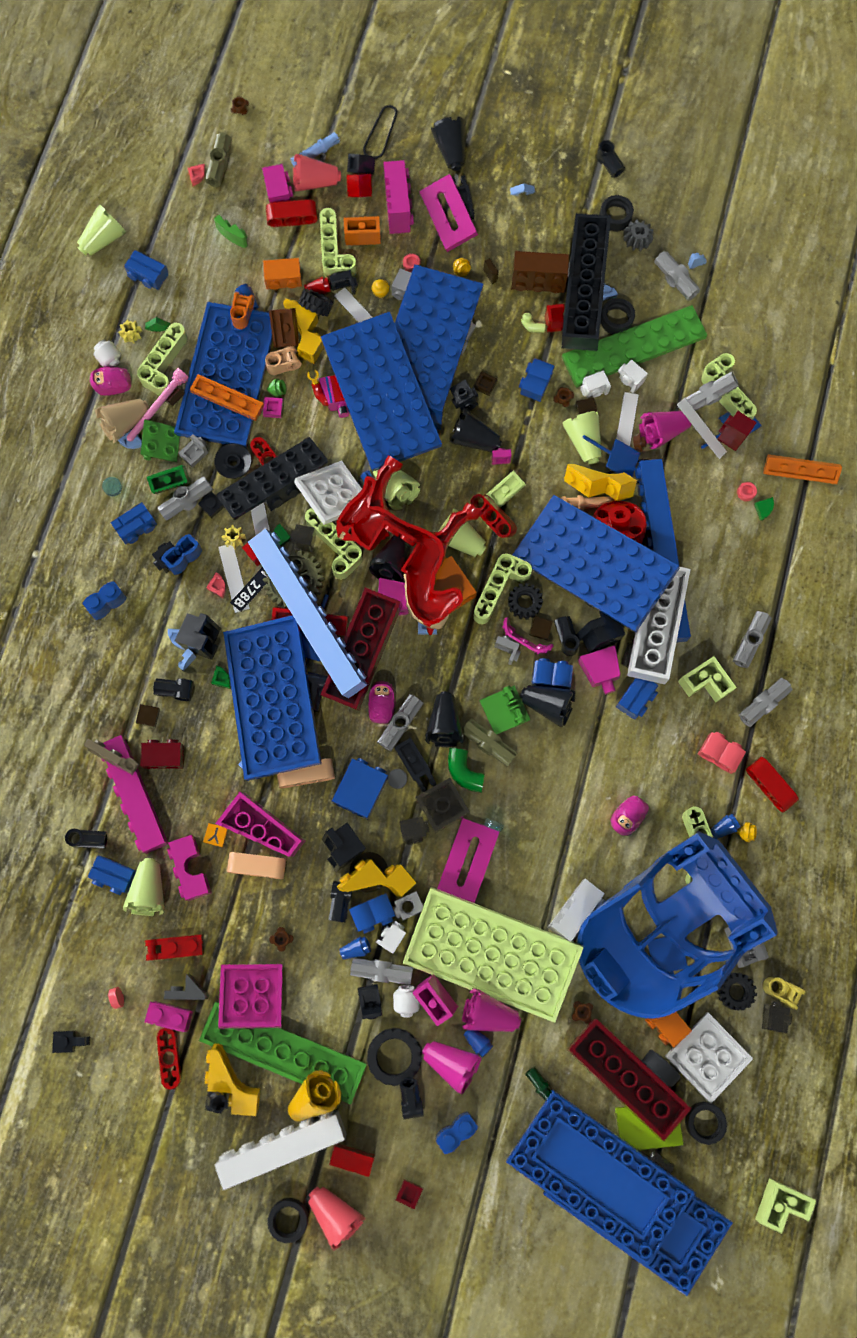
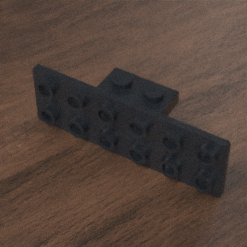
[216,437,328,520]

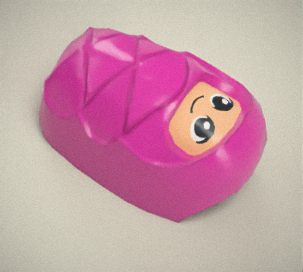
[90,367,131,396]
[368,681,396,724]
[610,796,649,836]

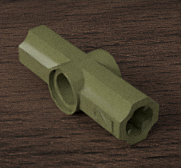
[205,132,232,187]
[463,718,518,767]

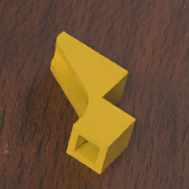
[283,298,324,364]
[564,464,637,501]
[337,860,416,897]
[205,1043,260,1116]

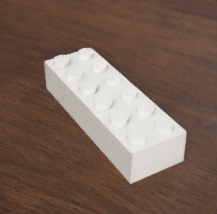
[627,567,691,684]
[215,1110,347,1190]

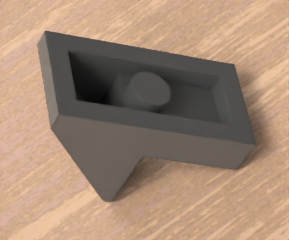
[164,974,209,1000]

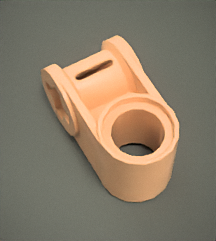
[265,346,302,375]

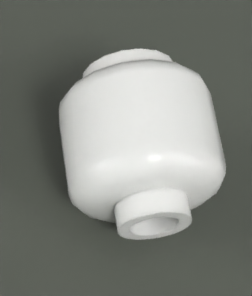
[94,340,121,367]
[393,985,420,1017]

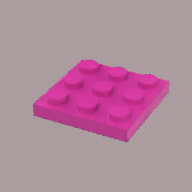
[218,964,282,1029]

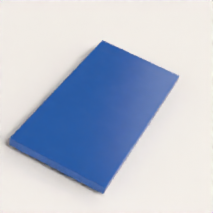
[506,1090,696,1266]
[543,1191,733,1296]

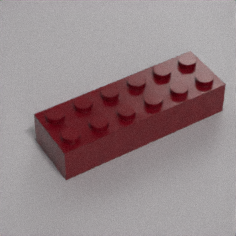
[321,587,403,711]
[566,1019,691,1141]

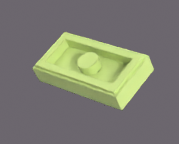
[486,470,526,508]

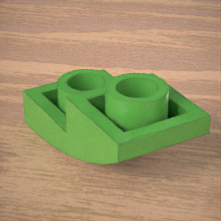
[214,215,248,248]

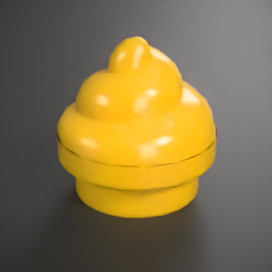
[453,258,471,277]
[372,279,389,298]
[736,822,757,842]

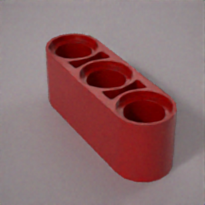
[266,200,318,227]
[470,494,517,538]
[746,757,799,813]

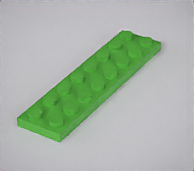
[562,305,707,388]
[199,1001,367,1105]

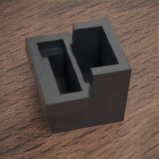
[576,611,626,653]
[174,613,221,660]
[322,822,366,872]

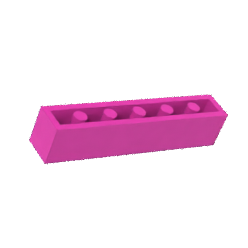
[101,735,169,854]

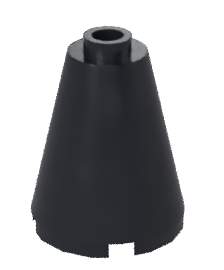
[431,117,465,171]
[449,409,502,452]
[369,535,411,582]
[520,685,576,727]
[425,691,464,748]

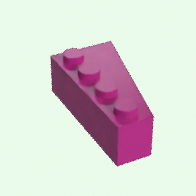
[384,160,414,234]
[215,792,306,857]

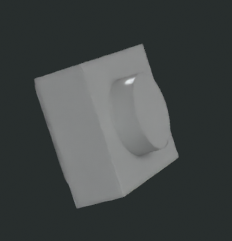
[178,434,208,468]
[494,636,521,665]

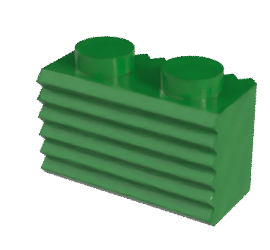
[147,465,191,494]

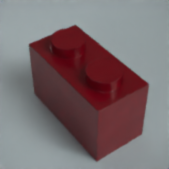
[717,411,757,451]
[140,739,184,769]

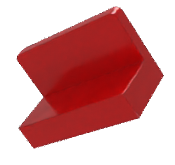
[329,1143,375,1177]

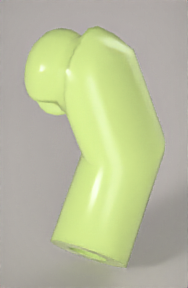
[521,313,545,333]

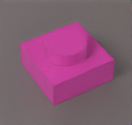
[263,397,283,418]
[491,448,512,465]

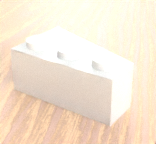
[547,879,604,942]

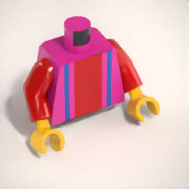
[307,370,349,418]

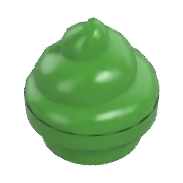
[267,379,286,397]

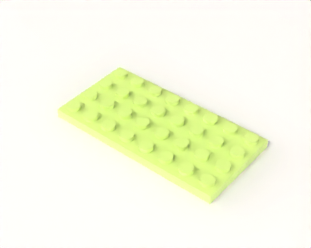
[403,887,584,1023]

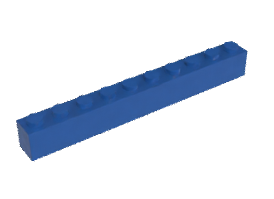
[635,459,691,643]

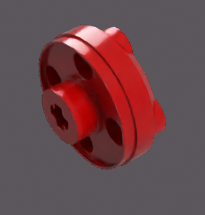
[593,501,647,544]

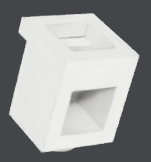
[618,360,648,393]
[581,370,611,398]
[376,921,406,954]

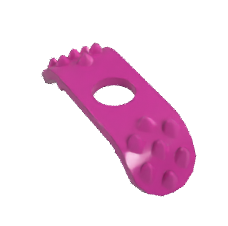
[503,617,554,655]

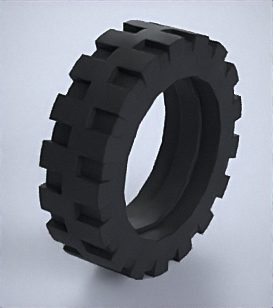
[367,1028,422,1086]

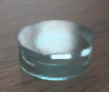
[102,477,122,497]
[484,818,504,832]

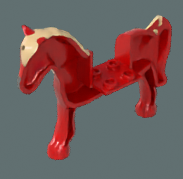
[336,455,483,636]

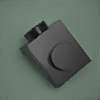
[329,270,358,295]
[152,541,175,574]
[358,984,382,1020]

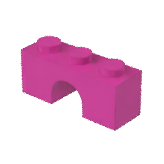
[167,835,211,901]

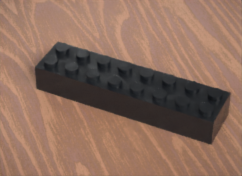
[561,213,611,351]

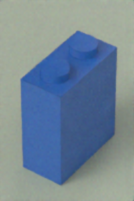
[332,758,388,820]

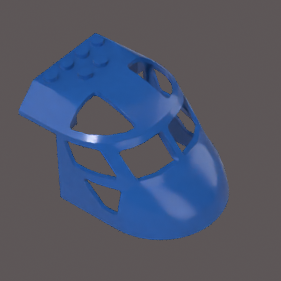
[577,832,778,1018]

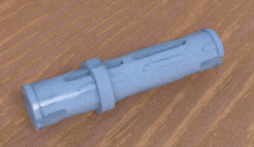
[290,132,340,167]

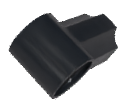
[596,140,625,178]
[554,616,580,656]
[307,672,328,712]
[153,678,194,701]
[65,828,108,849]
[329,881,352,923]
[400,1077,424,1120]
[205,1092,228,1114]

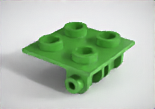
[140,420,180,463]
[479,685,530,734]

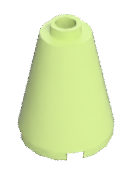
[77,205,126,256]
[563,411,602,465]
[373,470,420,510]
[438,508,486,557]
[123,858,165,916]

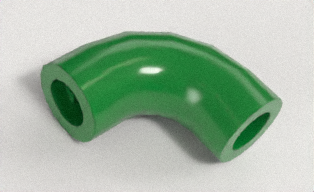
[448,748,485,793]

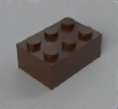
[511,251,569,293]

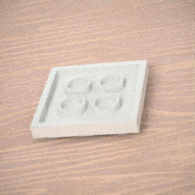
[294,461,362,525]
[665,1012,753,1103]

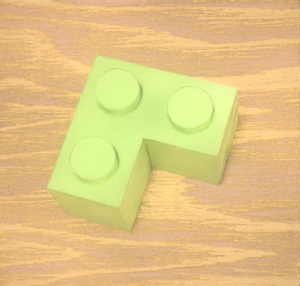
[678,656,737,703]
[755,1178,816,1233]

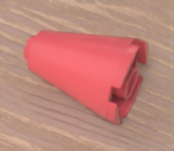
[293,154,341,192]
[308,1187,366,1251]

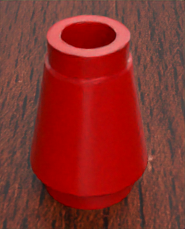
[304,276,331,294]

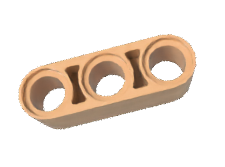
[277,758,335,788]
[227,852,287,879]

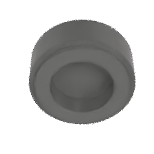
[388,769,407,789]

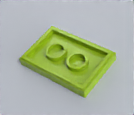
[615,1106,683,1150]

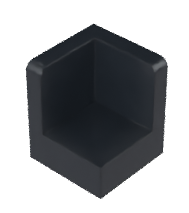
[347,153,375,175]

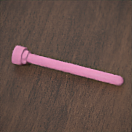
[127,368,189,442]

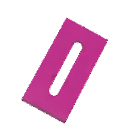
[419,174,478,252]
[437,818,500,903]

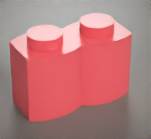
[698,732,746,774]

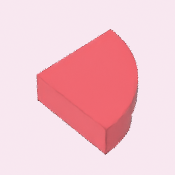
[188,164,206,186]
[206,572,226,598]

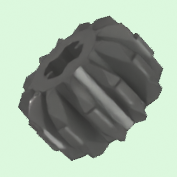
[623,220,654,251]

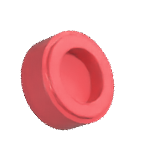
[403,254,421,273]
[737,482,757,502]
[108,987,124,1009]

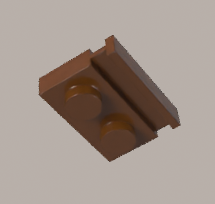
[269,308,299,348]

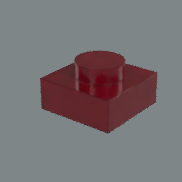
[395,1179,423,1210]

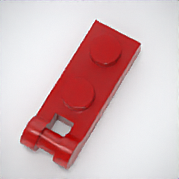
[145,935,204,961]

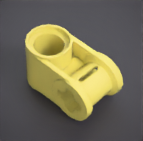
[763,977,806,1010]

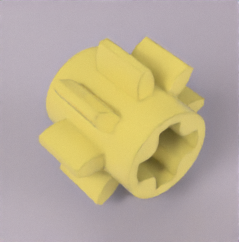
[119,320,143,344]
[222,525,246,550]

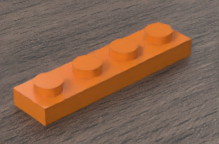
[189,374,264,421]
[763,454,842,484]

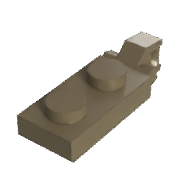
[84,739,139,775]

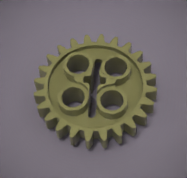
[263,549,325,608]

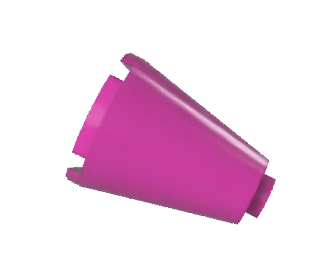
[639,411,691,449]
[462,988,521,1032]
[422,1041,482,1094]

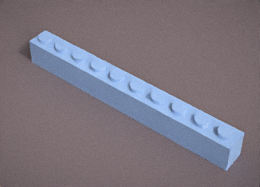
[248,529,367,698]

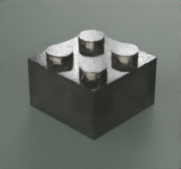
[415,778,470,834]

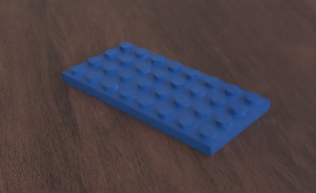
[394,265,483,415]
[174,302,273,448]
[321,312,442,472]
[513,495,680,632]
[223,615,322,781]

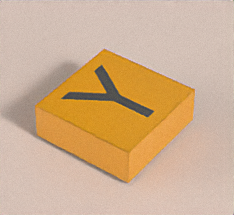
[203,823,228,848]

